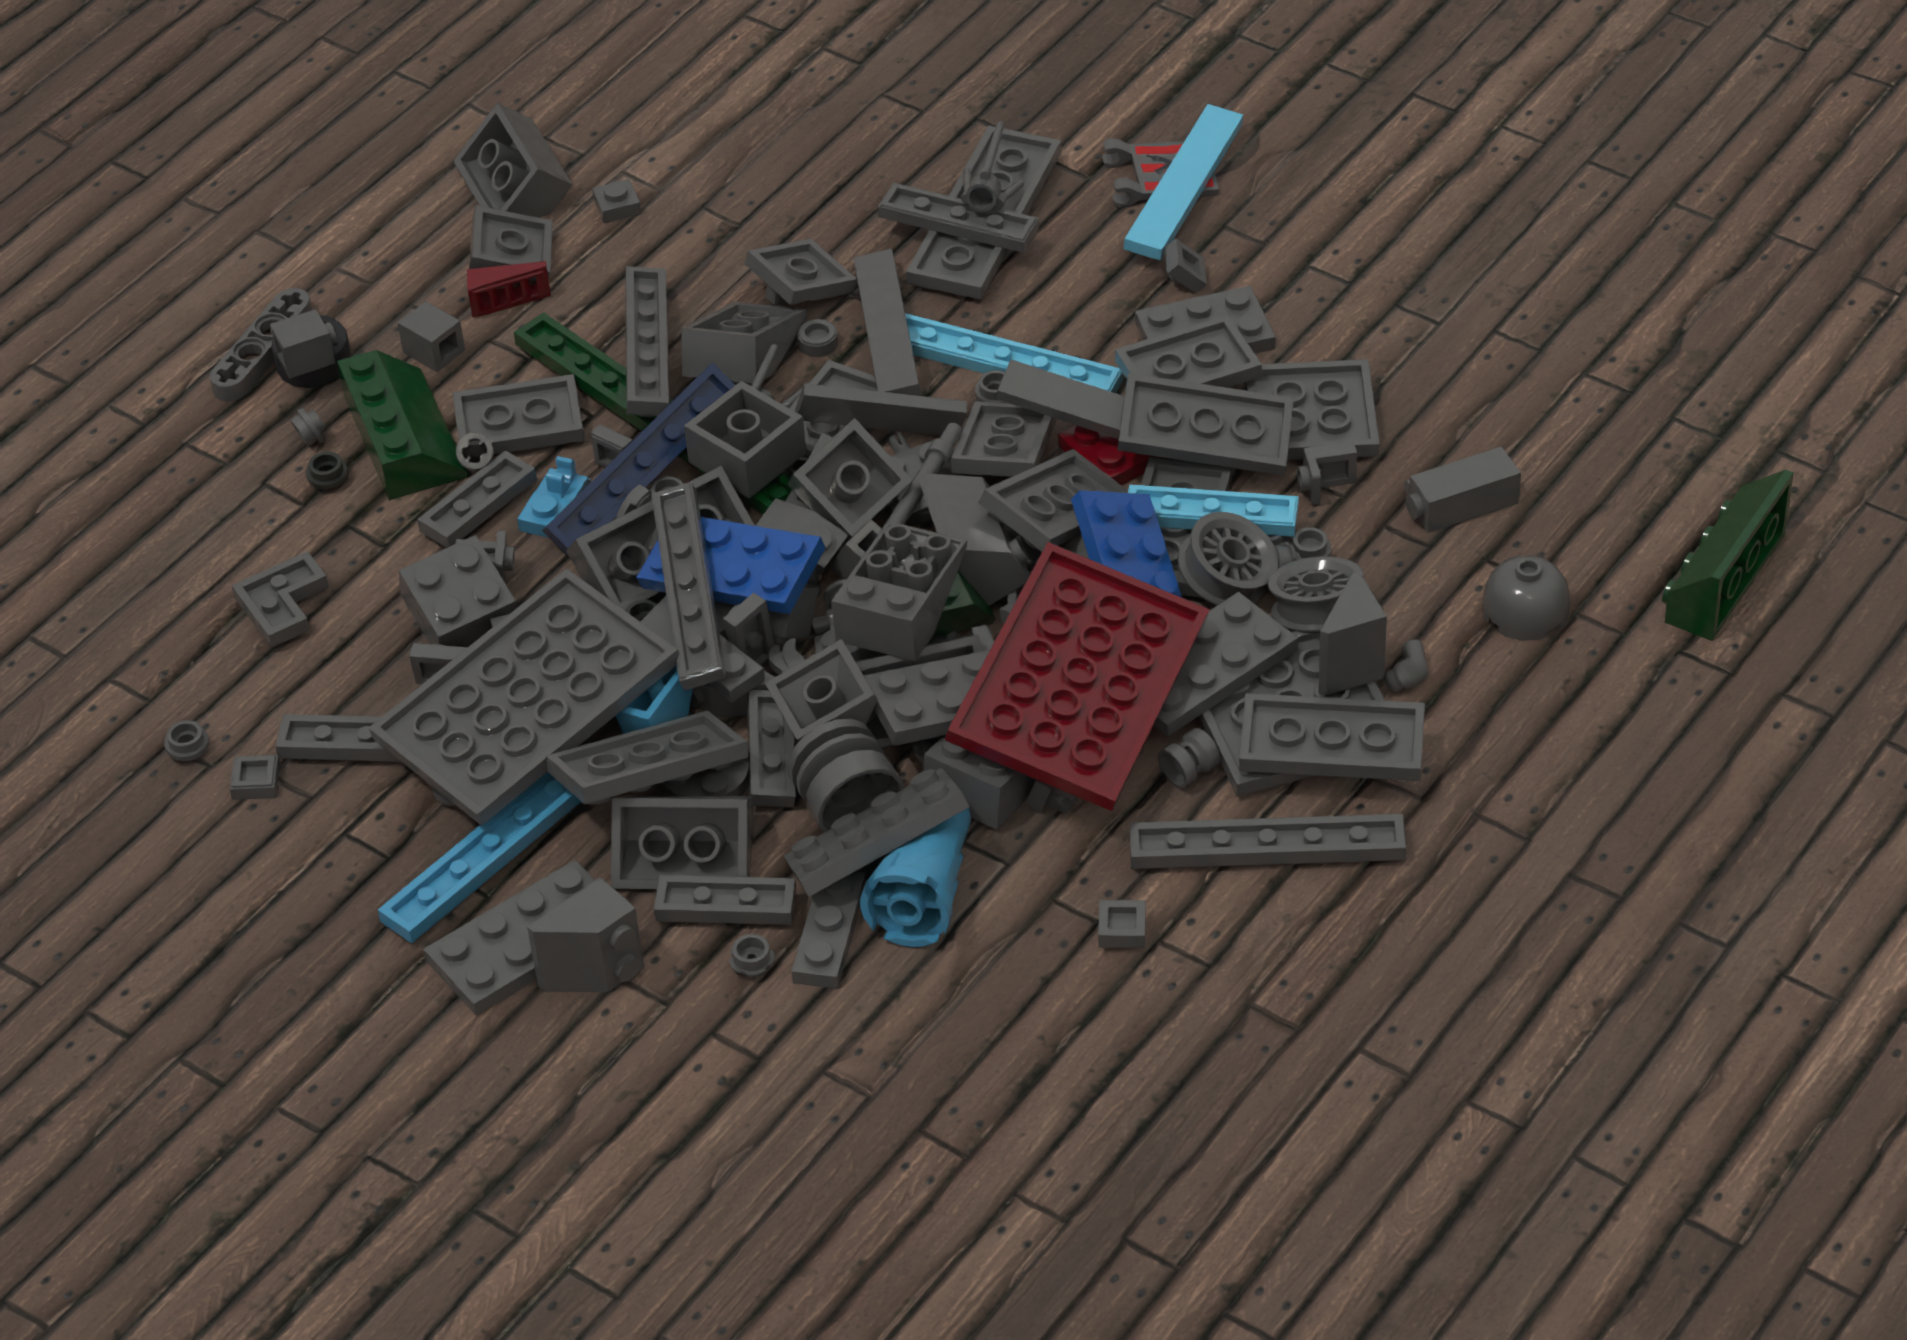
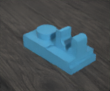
[517,456,591,538]

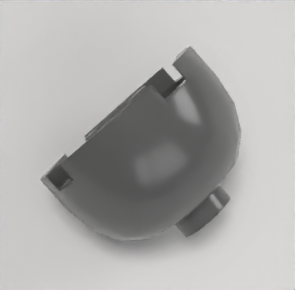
[1482,555,1570,641]

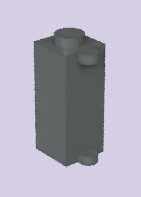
[1404,446,1521,533]

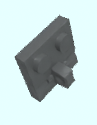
[469,205,553,282]
[745,239,857,305]

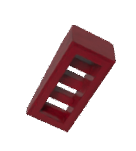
[467,261,551,317]

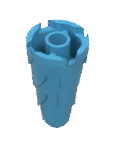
[860,808,971,947]

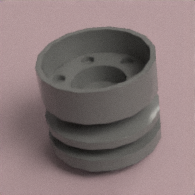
[787,719,904,833]

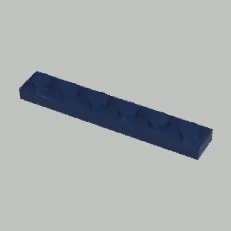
[542,362,735,558]

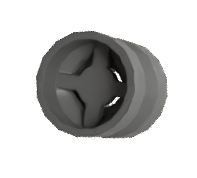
[1158,728,1220,789]

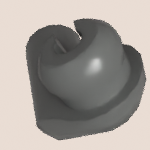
[1384,640,1428,692]

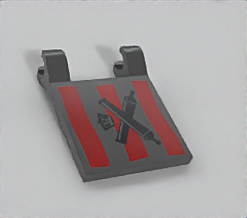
[1102,138,1219,208]

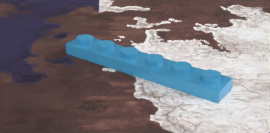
[378,772,582,943]

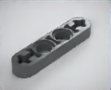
[210,288,312,402]

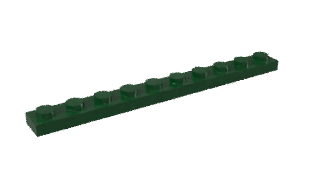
[514,312,792,515]

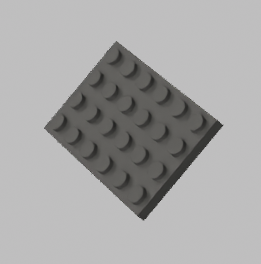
[368,568,679,826]

